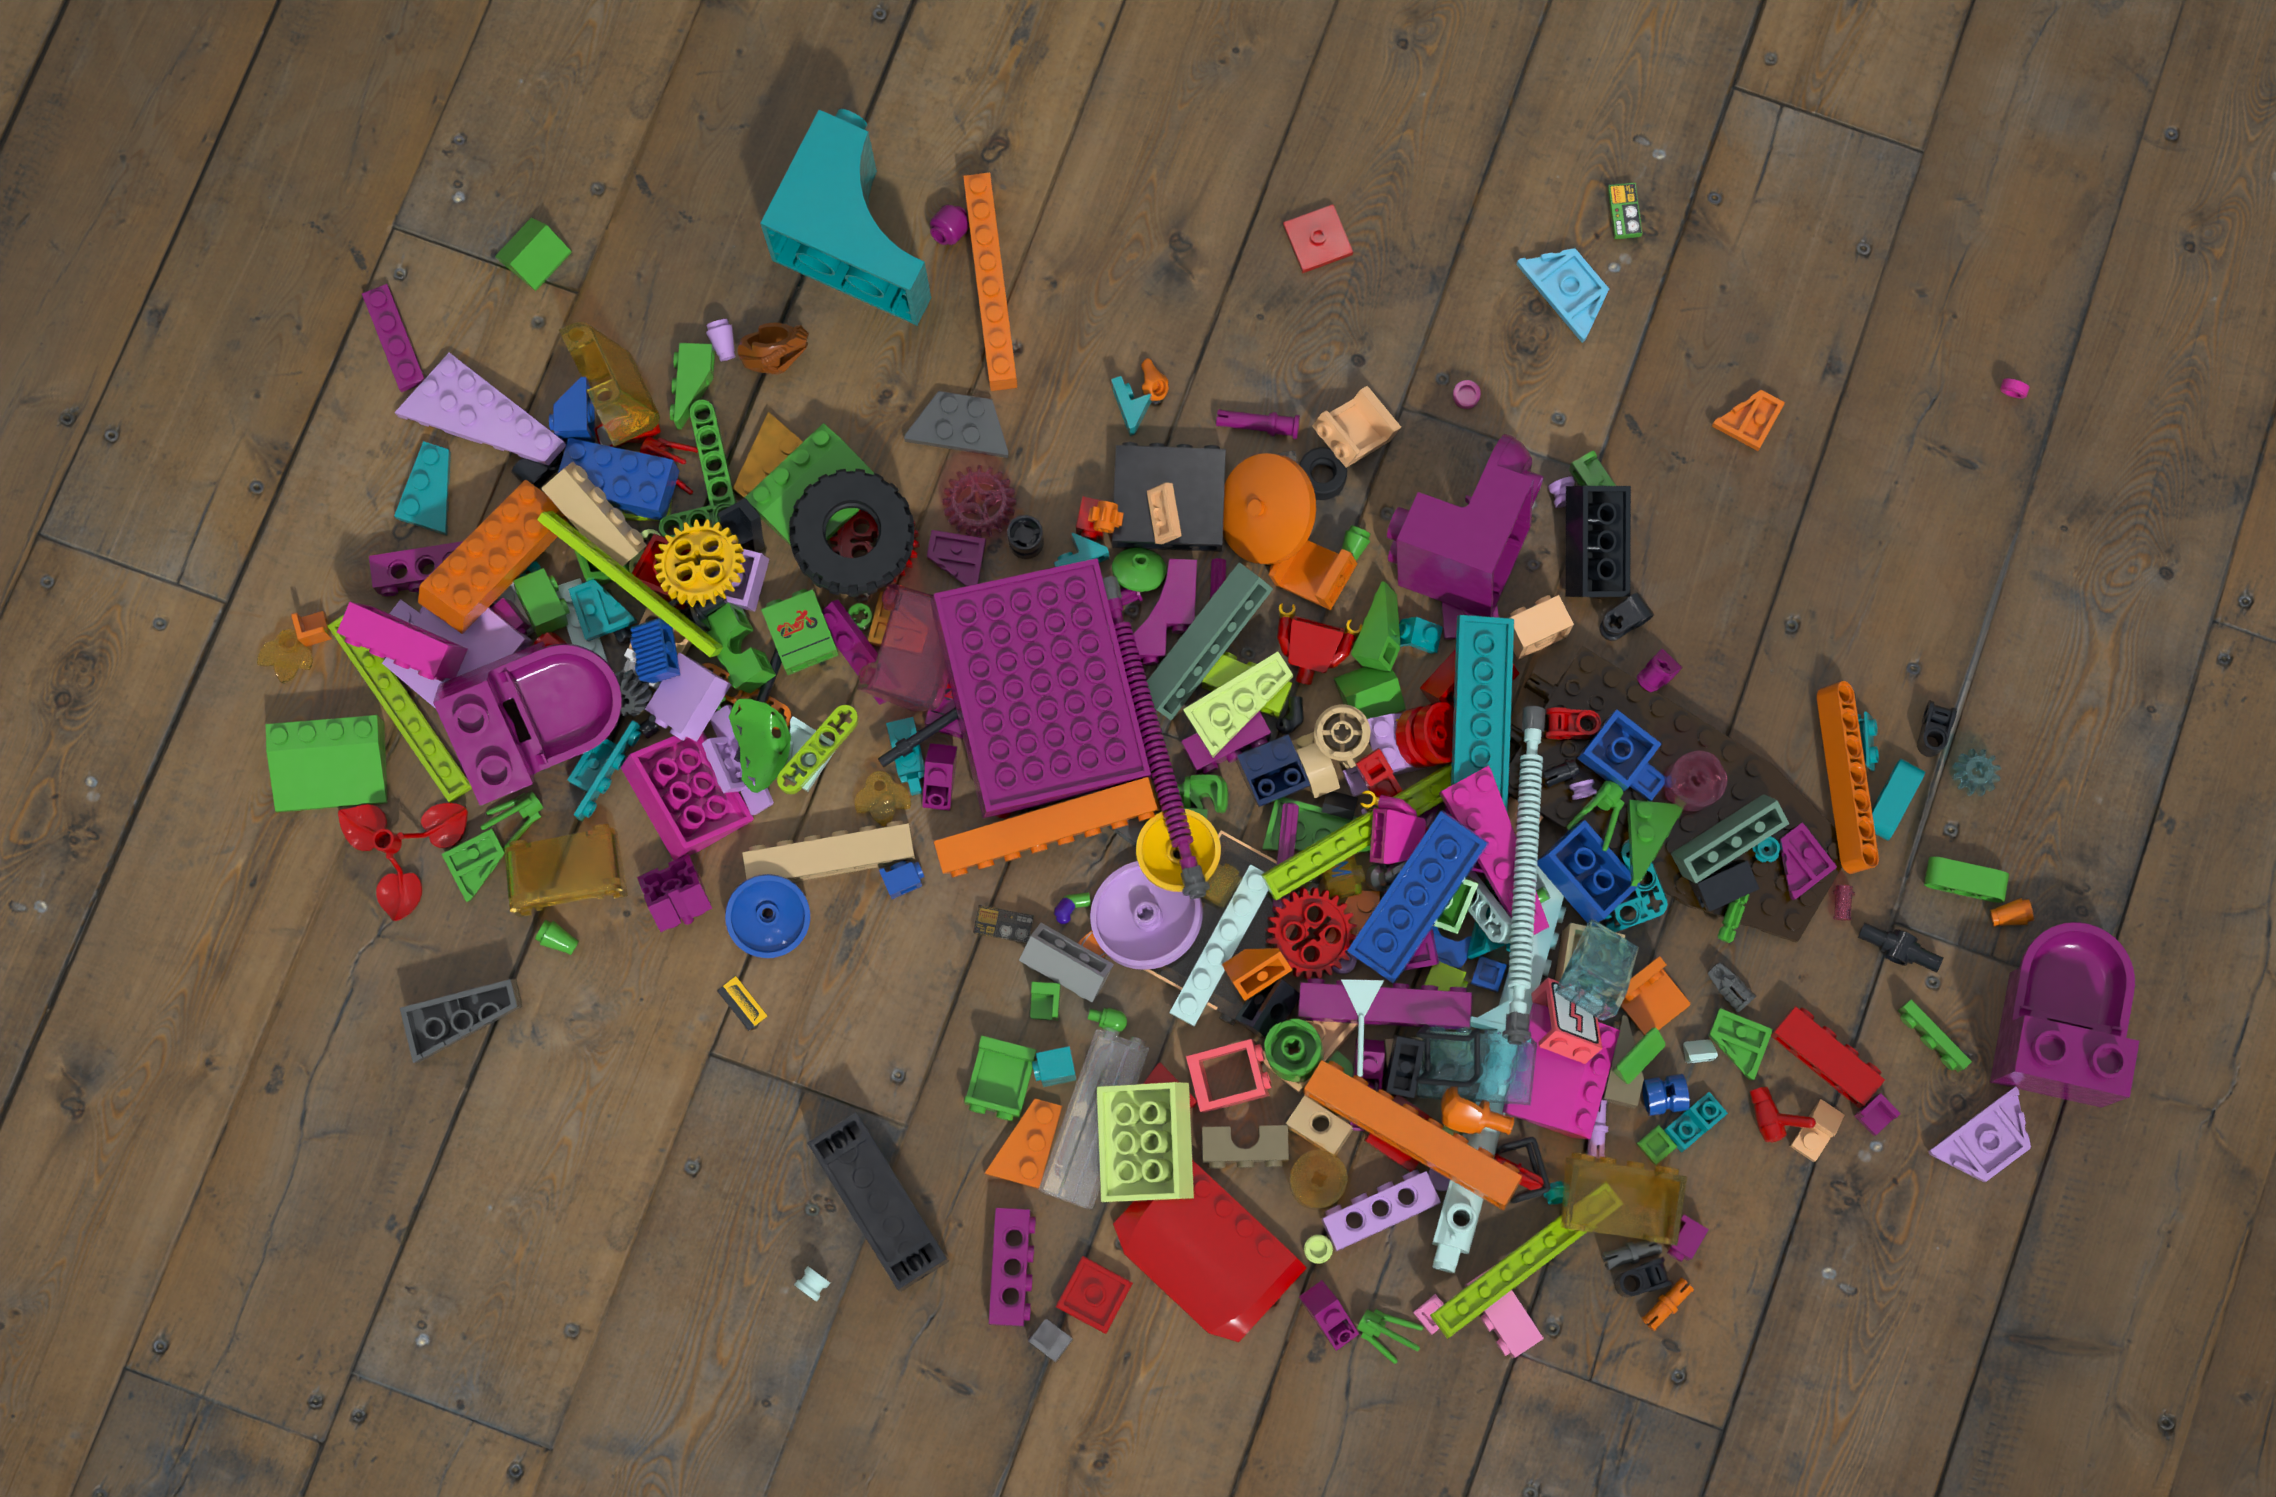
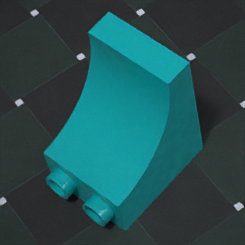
[760,109,931,326]

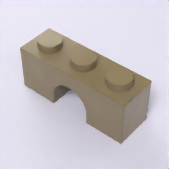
[1202,1125,1289,1169]

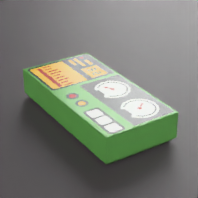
[1608,183,1642,239]

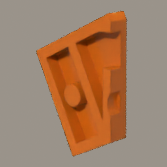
[1712,390,1785,451]

